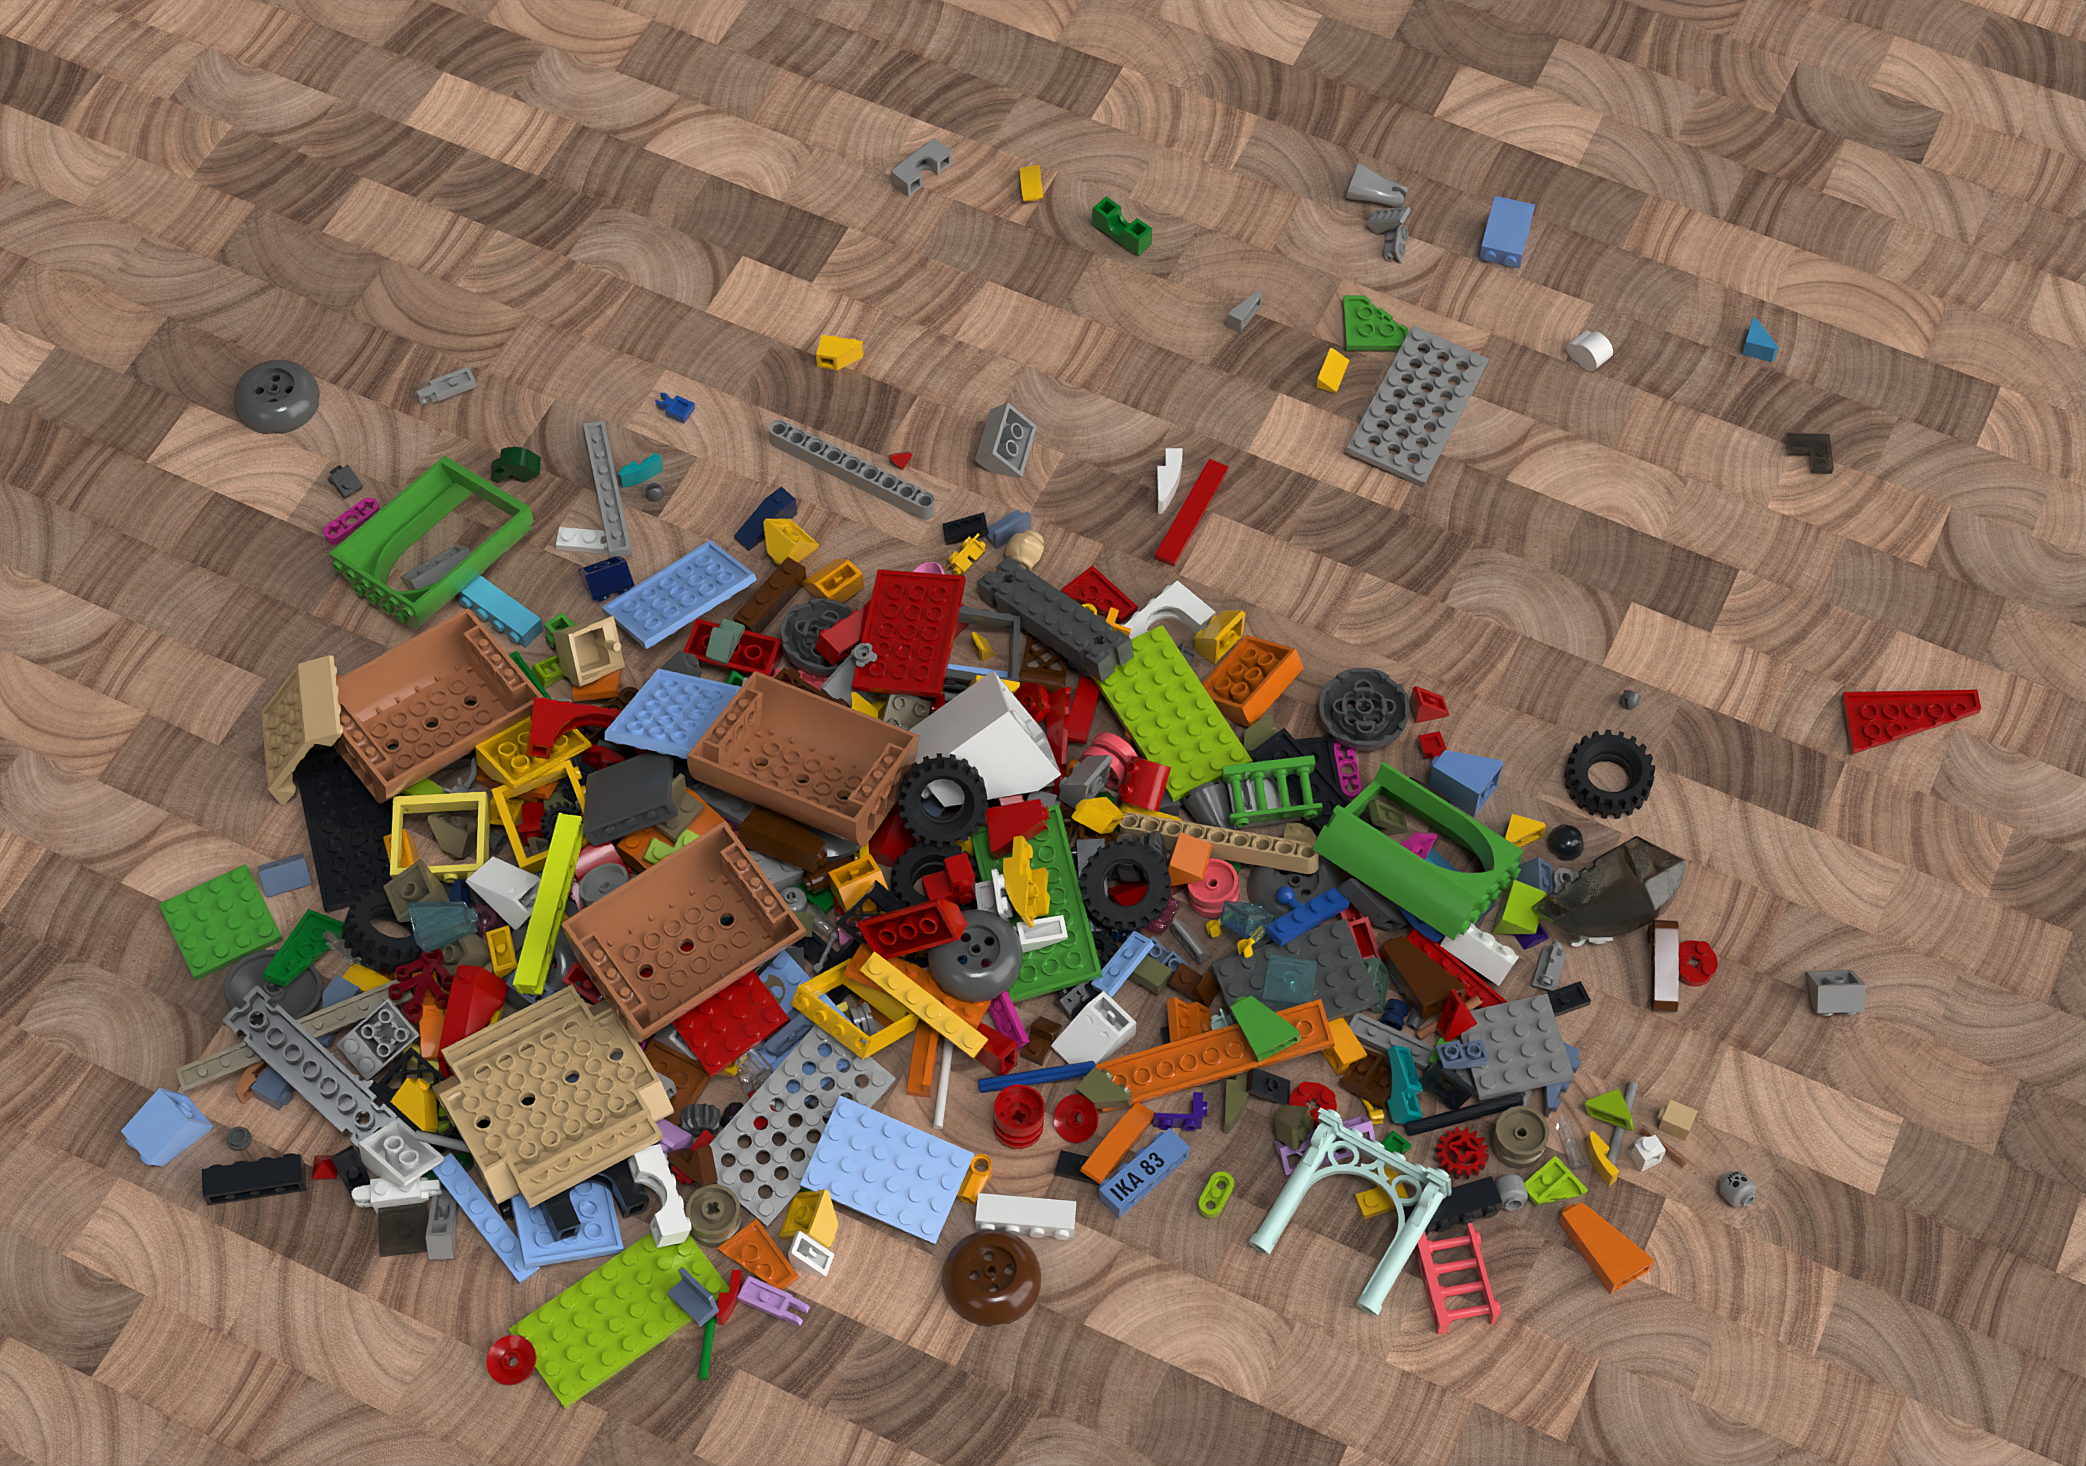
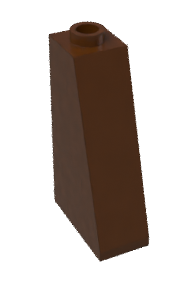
[738,805,827,873]
[1381,936,1465,1020]

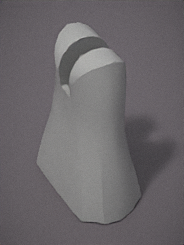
[1346,163,1408,208]

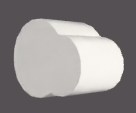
[1566,331,1613,371]

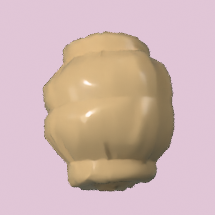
[1005,530,1044,571]

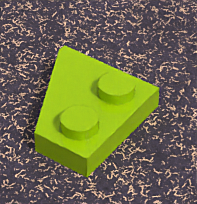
[1524,1155,1588,1206]

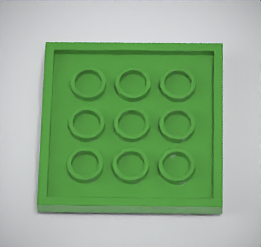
[159,864,283,981]

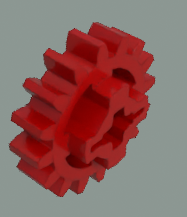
[1435,1126,1489,1179]

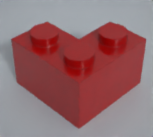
[922,853,976,904]

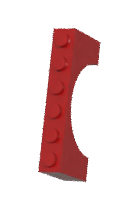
[526,697,652,759]

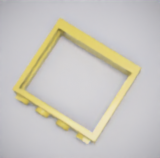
[390,792,491,883]

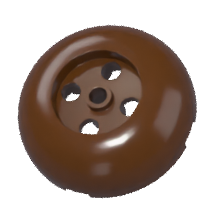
[942,1230,1041,1327]

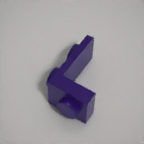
[1153,1092,1208,1131]

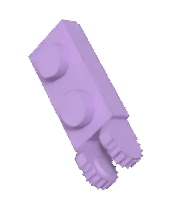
[737,1276,810,1327]

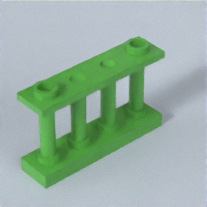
[1221,755,1323,827]

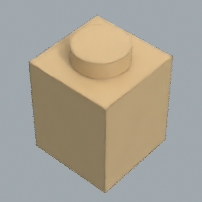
[1657,1099,1698,1141]

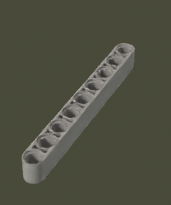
[769,420,935,520]

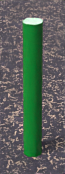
[698,1314,716,1381]

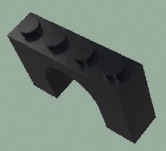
[538,1157,649,1242]

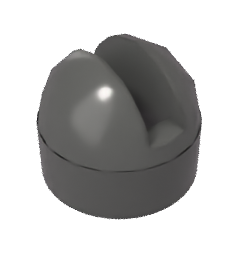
[646,483,663,502]
[1621,690,1641,709]

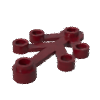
[388,946,454,1023]

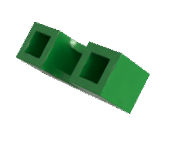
[1092,196,1152,256]

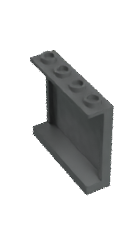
[583,751,681,847]

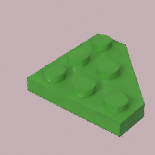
[1343,295,1409,351]

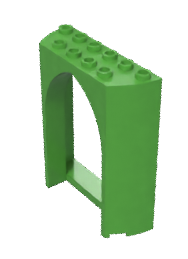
[329,455,533,630]
[1312,762,1524,941]

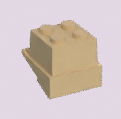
[553,615,625,686]

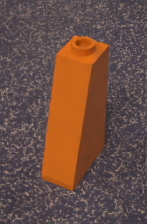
[1558,1202,1655,1294]

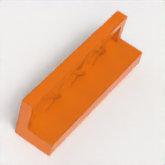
[906,1018,941,1098]

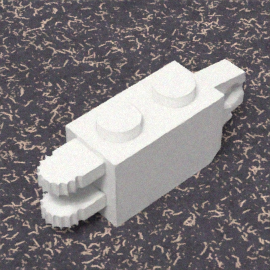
[351,1176,442,1214]

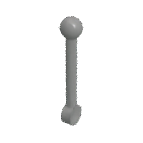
[813,931,839,974]

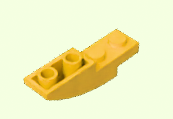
[1003,836,1039,928]

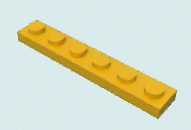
[860,951,988,1059]

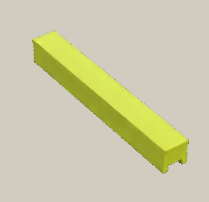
[513,813,585,996]

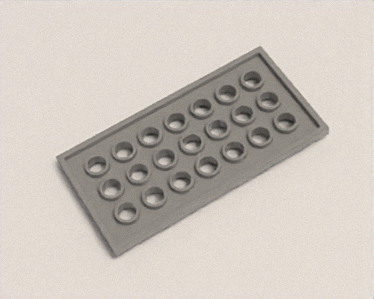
[1345,325,1489,487]
[709,1024,896,1228]

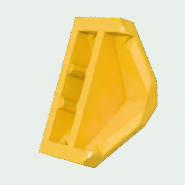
[476,797,524,826]

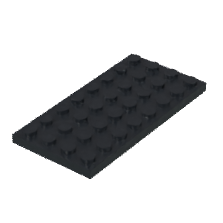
[295,745,404,912]

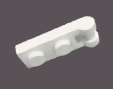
[556,527,609,554]

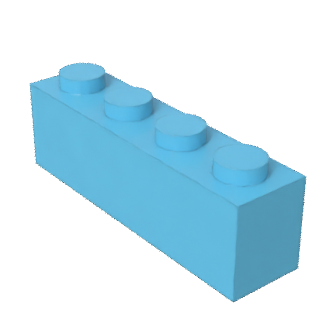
[459,575,543,648]

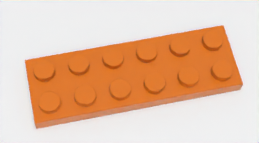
[844,942,992,1030]

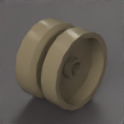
[1492,1106,1549,1169]
[686,1184,742,1248]

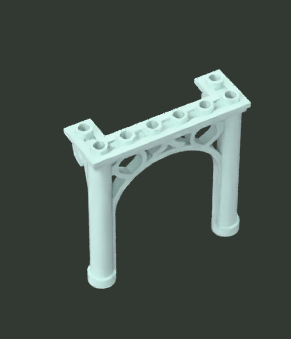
[1248,1107,1452,1317]

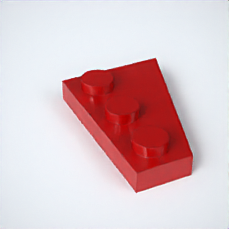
[1060,565,1138,623]

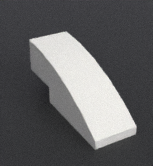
[1157,448,1183,514]
[993,915,1068,953]

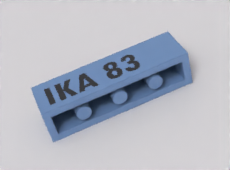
[1099,1128,1190,1219]

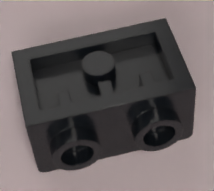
[1053,980,1100,1021]
[1419,1060,1475,1110]

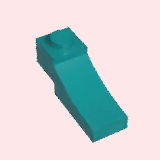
[1387,1045,1423,1125]

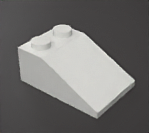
[359,1117,444,1187]

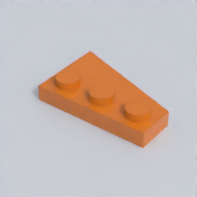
[717,1219,800,1291]

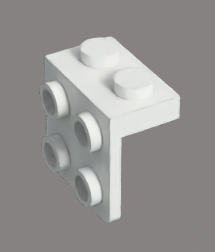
[975,869,1013,923]

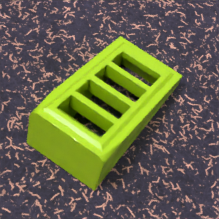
[532,654,566,689]

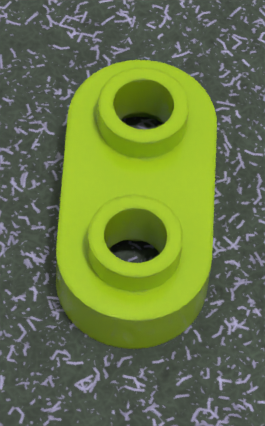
[1198,1171,1234,1218]

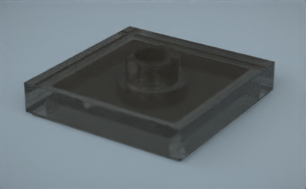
[378,1202,429,1257]

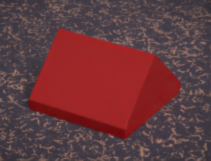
[868,813,916,868]

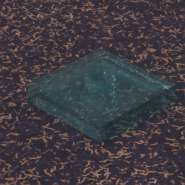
[1262,955,1317,1006]

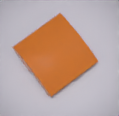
[572,669,622,702]
[1167,997,1212,1043]

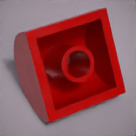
[1119,755,1171,812]

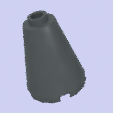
[1182,780,1235,830]

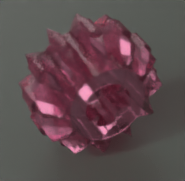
[1148,896,1179,933]
[464,901,504,938]

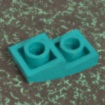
[618,453,663,488]

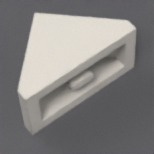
[788,1231,835,1277]

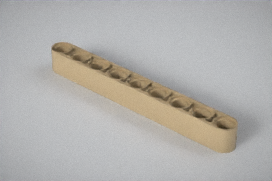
[1119,813,1319,874]

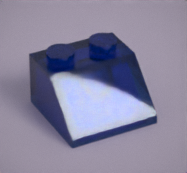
[578,556,635,602]

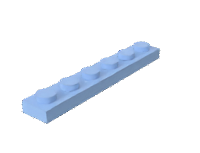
[431,1153,540,1284]

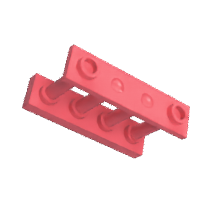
[1414,1223,1501,1335]

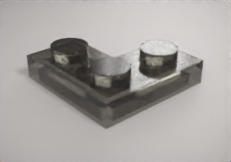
[1785,433,1834,474]

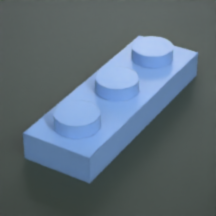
[1091,931,1154,998]

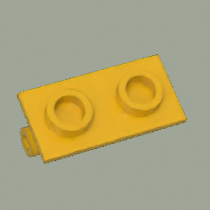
[945,534,986,575]

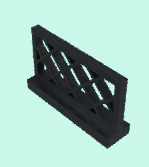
[837,880,928,968]
[368,1047,457,1154]

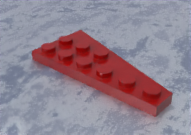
[1842,689,1981,754]

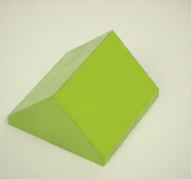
[1492,880,1547,934]

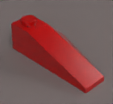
[437,965,509,1060]

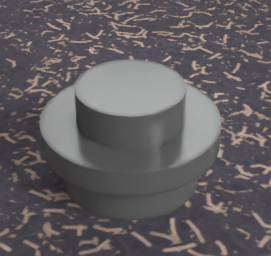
[227,1127,252,1151]

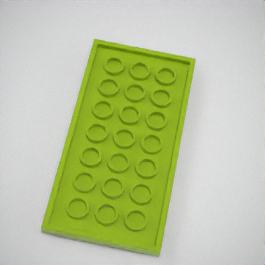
[1086,625,1253,802]
[509,1232,730,1409]

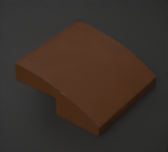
[1340,1048,1392,1109]

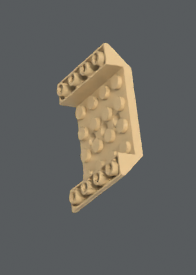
[261,655,343,805]

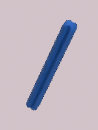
[978,1060,1096,1093]

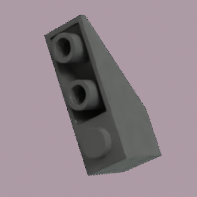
[1337,878,1408,932]

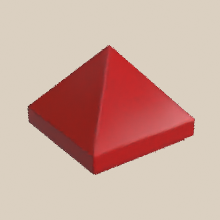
[889,451,912,470]
[312,1155,338,1180]

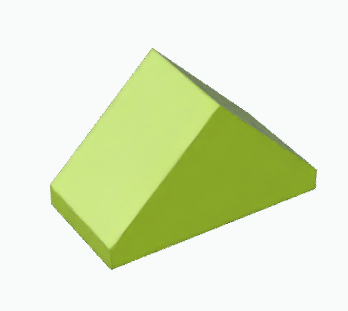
[1585,1088,1634,1132]

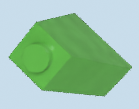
[1230,995,1302,1062]

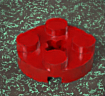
[1014,682,1051,724]
[1679,940,1718,987]
[1288,1081,1337,1130]

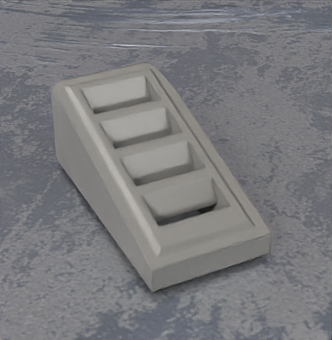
[1367,207,1411,234]
[1226,290,1262,333]

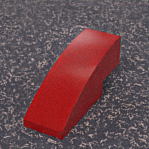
[1068,676,1101,744]
[1337,899,1382,961]

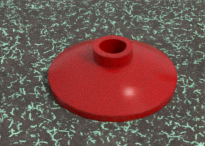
[1054,1094,1099,1143]
[486,1335,536,1386]

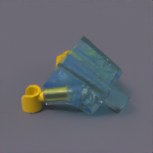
[1206,901,1280,958]

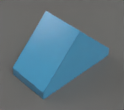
[1742,318,1779,362]

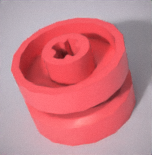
[1080,732,1138,789]
[1187,858,1240,919]

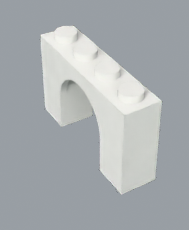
[1122,580,1216,639]

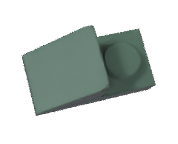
[706,619,745,665]

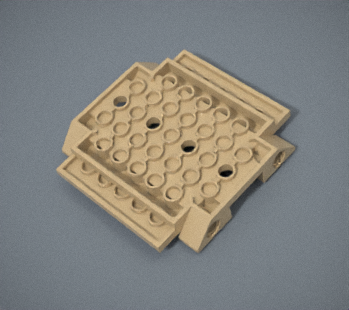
[432,985,674,1208]

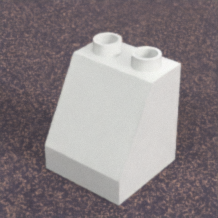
[908,670,1061,807]

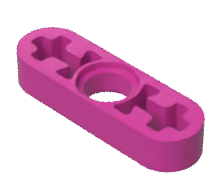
[324,498,380,545]
[1333,742,1362,802]

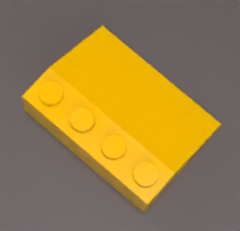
[475,717,592,789]

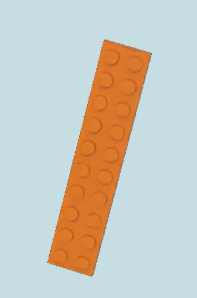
[1096,999,1335,1114]

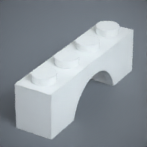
[628,1144,691,1248]

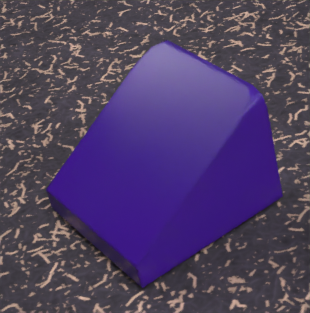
[1514,923,1549,950]

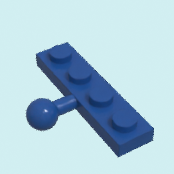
[1264,886,1350,947]

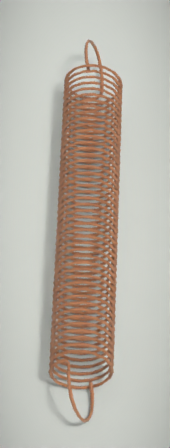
[1634,1122,1692,1171]

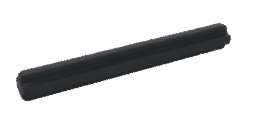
[1406,1092,1524,1136]

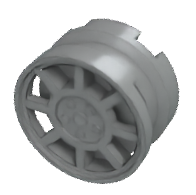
[848,1002,876,1035]

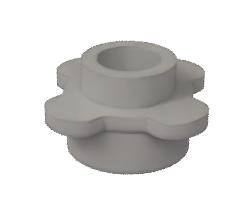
[851,643,877,667]

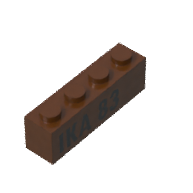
[733,557,806,634]

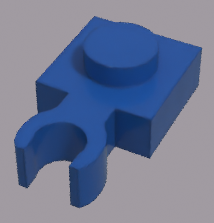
[655,392,695,423]

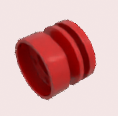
[993,1084,1045,1149]

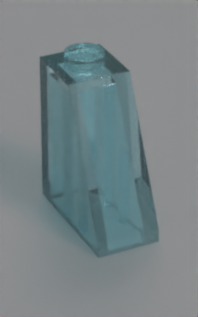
[407,901,479,953]

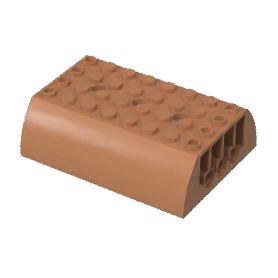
[333,608,543,803]
[687,671,920,847]
[561,821,806,1042]

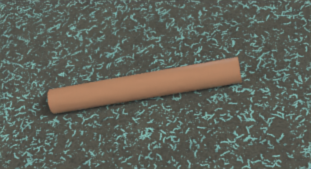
[1416,995,1482,1040]

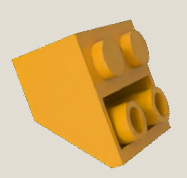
[802,558,864,603]
[828,854,888,922]

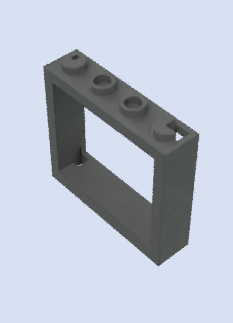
[944,606,1020,695]

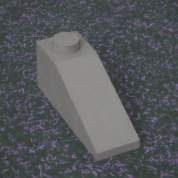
[425,1189,459,1260]

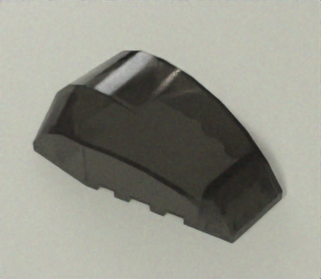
[1532,836,1686,938]

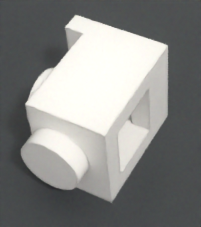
[1627,1135,1666,1172]

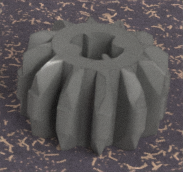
[680,1103,721,1137]

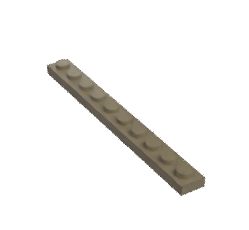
[175,979,413,1093]

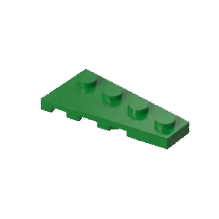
[263,909,344,988]

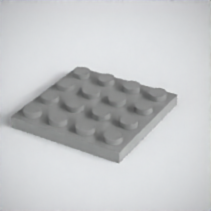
[1460,994,1574,1101]

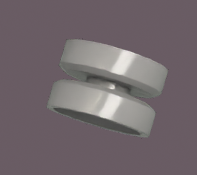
[579,863,631,907]

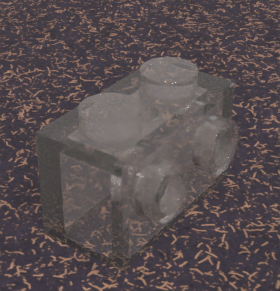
[735,1047,773,1097]

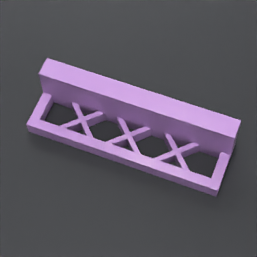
[1273,1115,1376,1175]

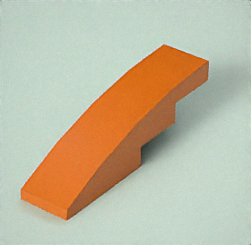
[1080,1103,1155,1184]

